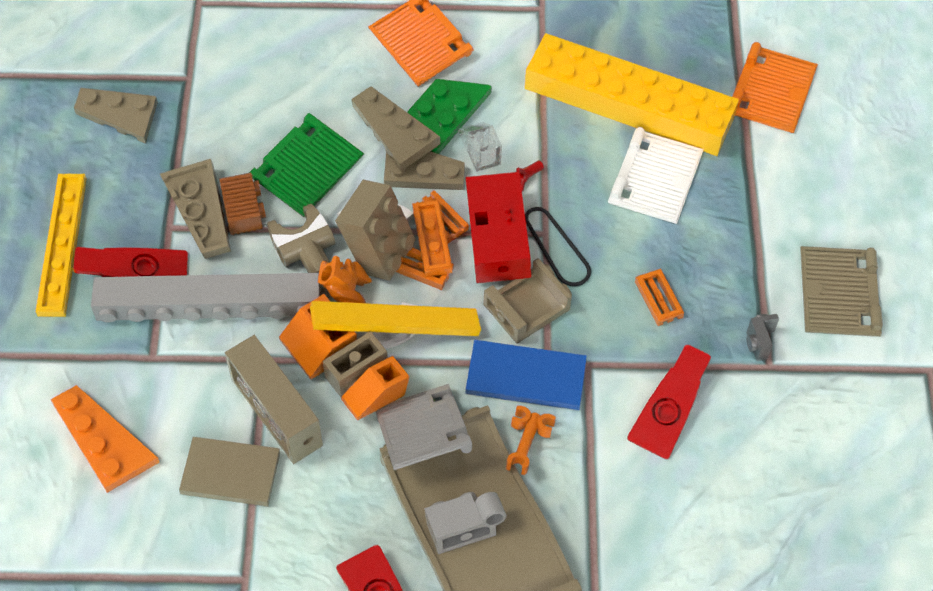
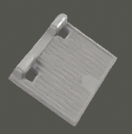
[375,384,472,470]

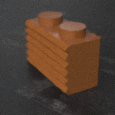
[219,172,266,235]

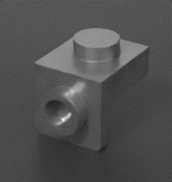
[746,314,779,361]

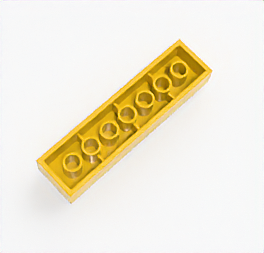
[525,33,739,156]

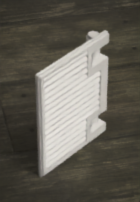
[608,127,704,224]

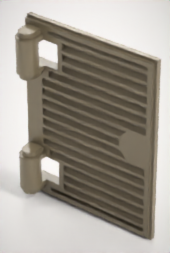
[800,246,883,337]

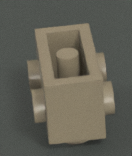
[323,331,388,397]

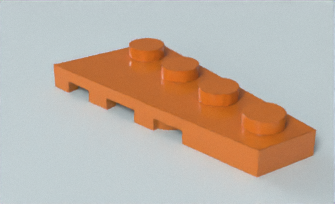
[50,385,160,493]

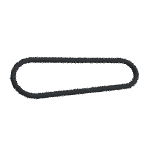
[525,207,591,286]

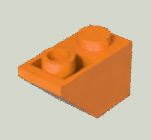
[341,356,410,421]

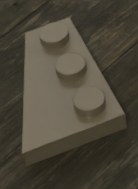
[74,88,158,144]
[384,152,465,190]

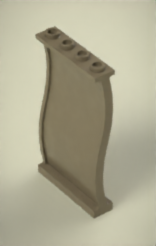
[379,405,582,591]

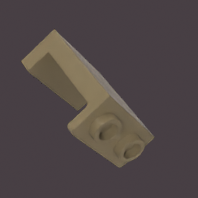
[483,258,572,344]

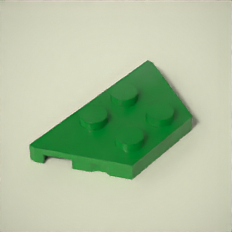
[407,79,492,154]

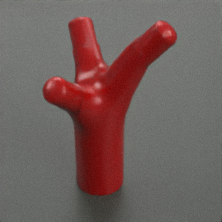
[516,160,544,191]

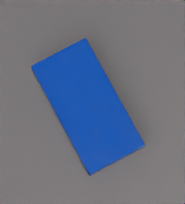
[465,340,587,410]

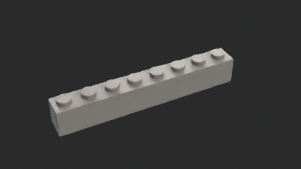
[91,273,321,322]

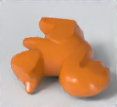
[318,256,372,303]

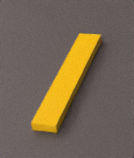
[35,174,87,317]
[310,301,481,336]

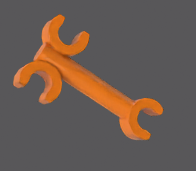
[506,406,556,475]

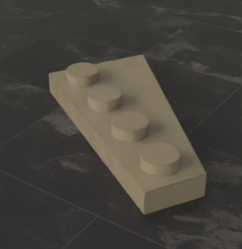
[351,86,440,171]
[160,159,231,259]

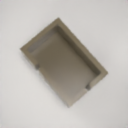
[335,179,416,281]

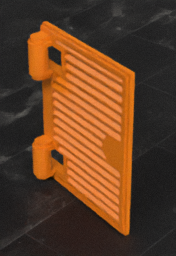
[368,0,474,86]
[732,42,818,133]

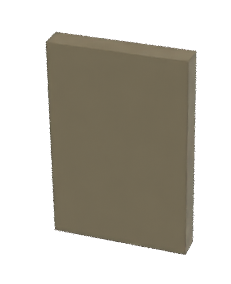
[179,437,280,507]

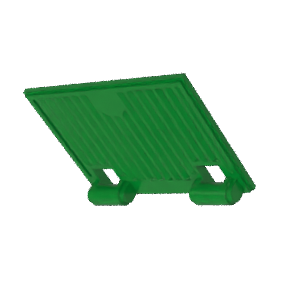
[249,113,364,217]

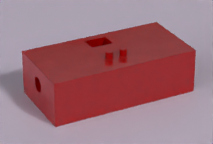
[465,172,531,284]

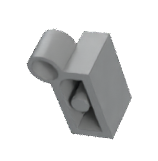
[424,492,507,554]

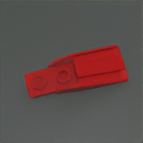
[73,247,188,277]
[627,345,711,460]
[336,545,403,591]

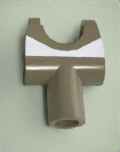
[267,204,335,273]

